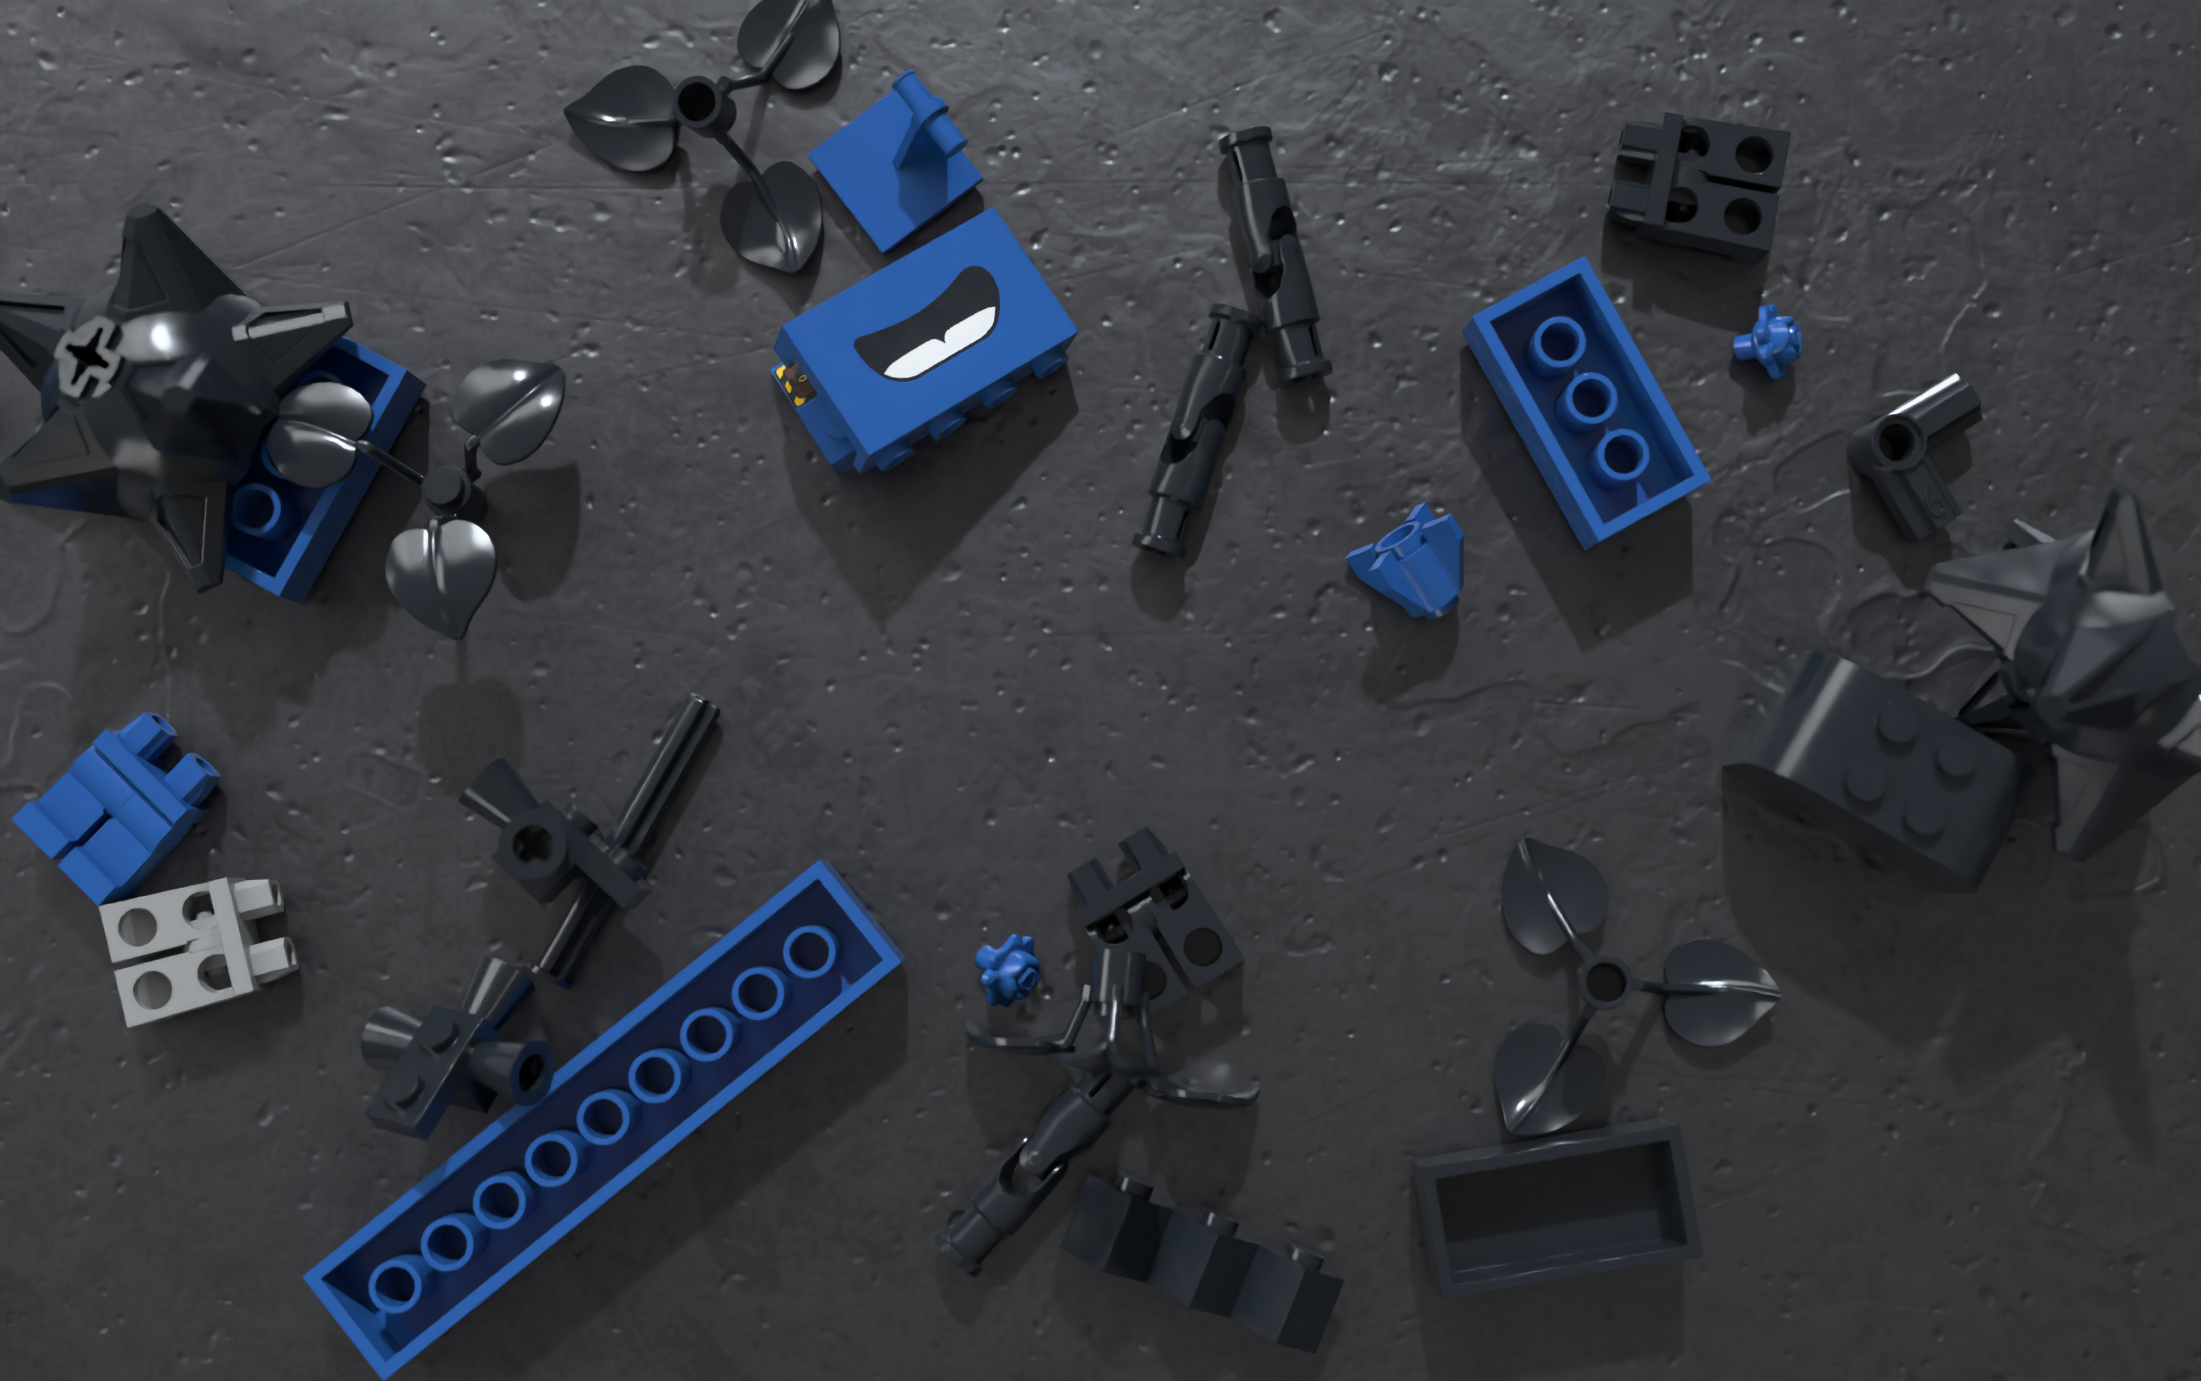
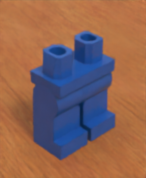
[11,712,221,906]

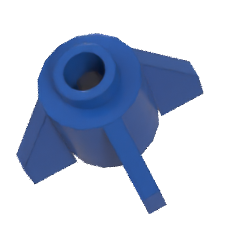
[1346,502,1464,620]

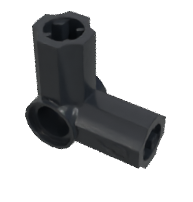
[1848,373,1983,542]

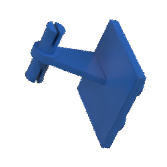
[807,69,984,255]

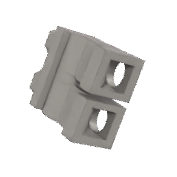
[99,877,299,1028]

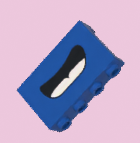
[773,206,1079,474]

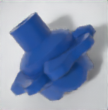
[1734,304,1803,380]
[975,934,1041,1008]

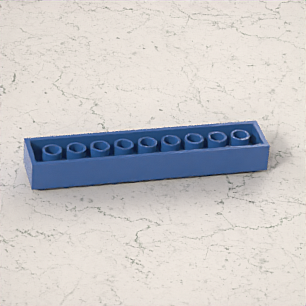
[303,860,907,1381]

